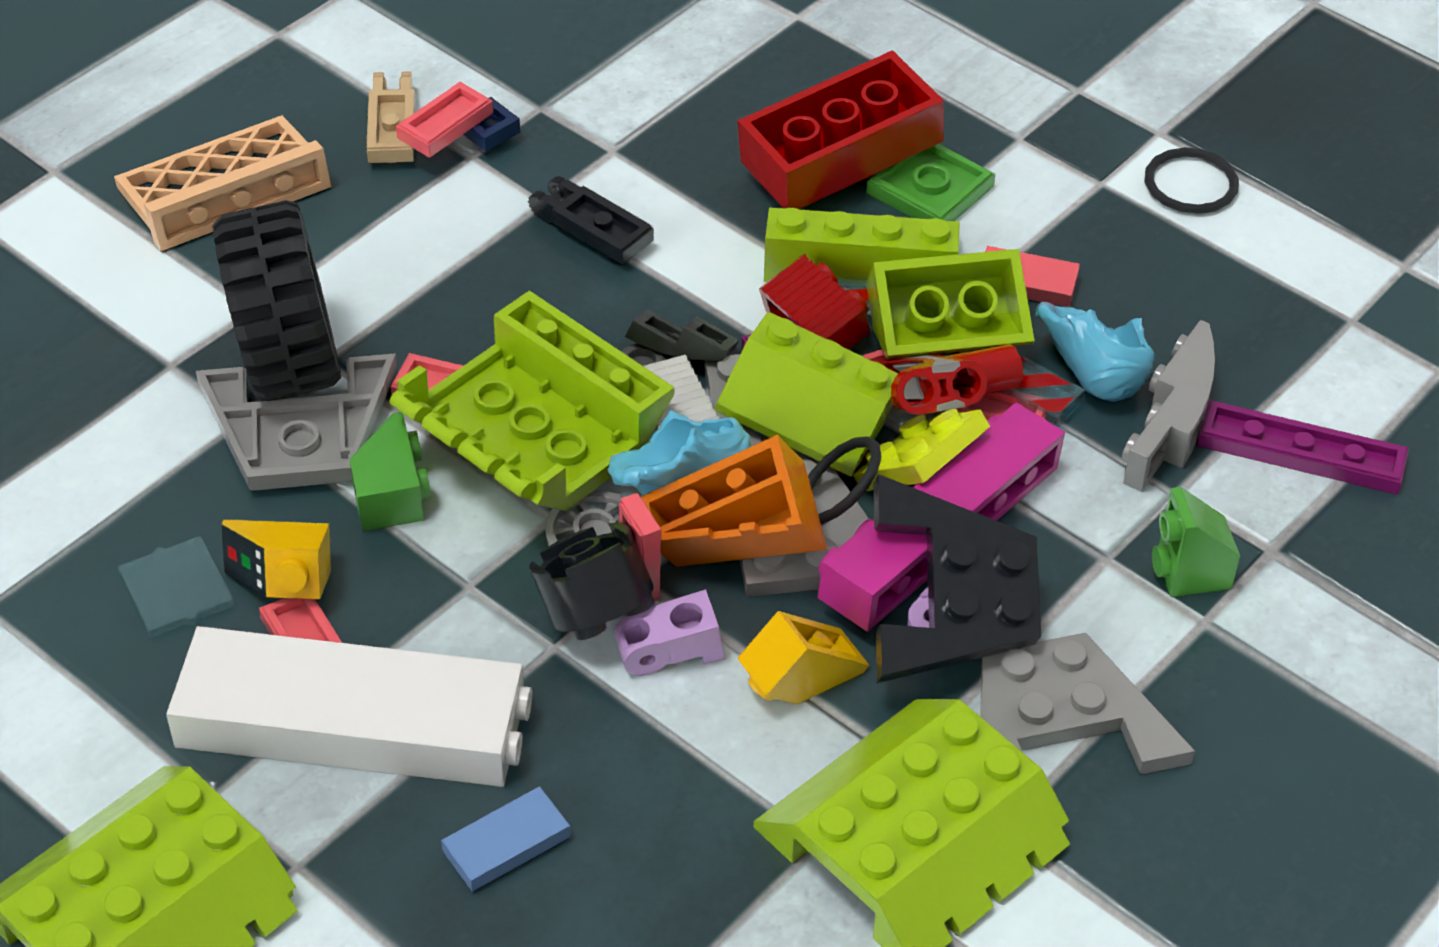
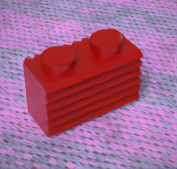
[759,254,871,349]

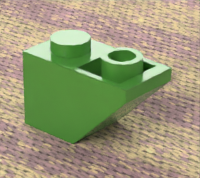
[350,412,431,531]
[1152,487,1240,597]

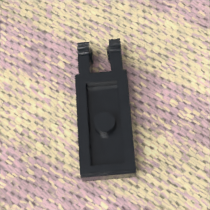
[527,176,654,265]

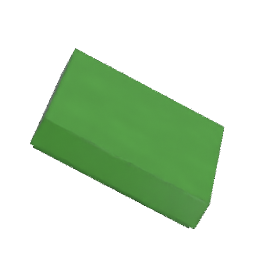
[866,144,996,221]

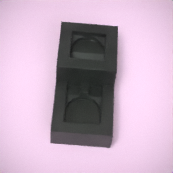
[625,309,739,361]

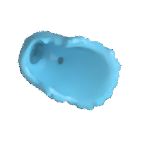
[1035,301,1155,402]
[608,410,751,495]

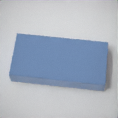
[441,786,571,892]

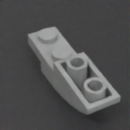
[1122,320,1215,492]

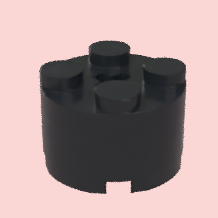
[529,522,655,640]

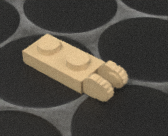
[367,71,415,163]

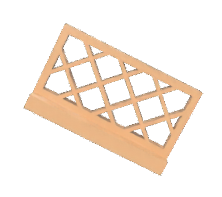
[114,115,332,251]

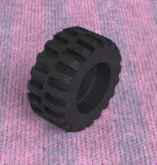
[212,200,341,401]

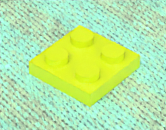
[853,409,990,491]

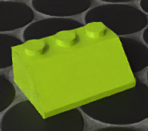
[866,249,1035,359]
[714,312,898,477]

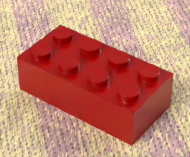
[737,50,944,209]

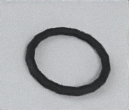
[1144,147,1239,214]
[808,436,882,524]

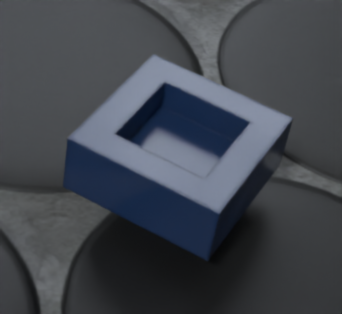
[463,97,521,152]

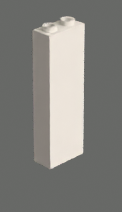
[166,626,532,787]

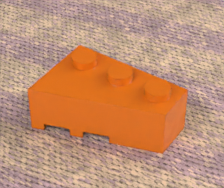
[640,435,828,567]

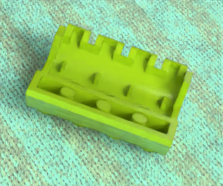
[389,291,675,511]
[753,699,1070,947]
[0,766,298,947]

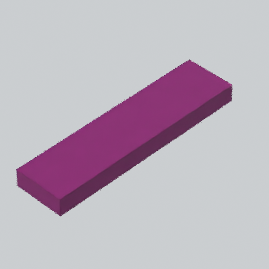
[1197,400,1409,495]

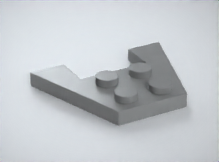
[196,353,397,491]
[980,633,1195,774]

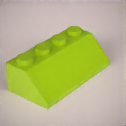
[764,208,960,289]

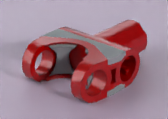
[878,344,1023,415]

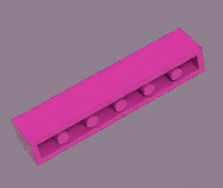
[818,402,1065,632]

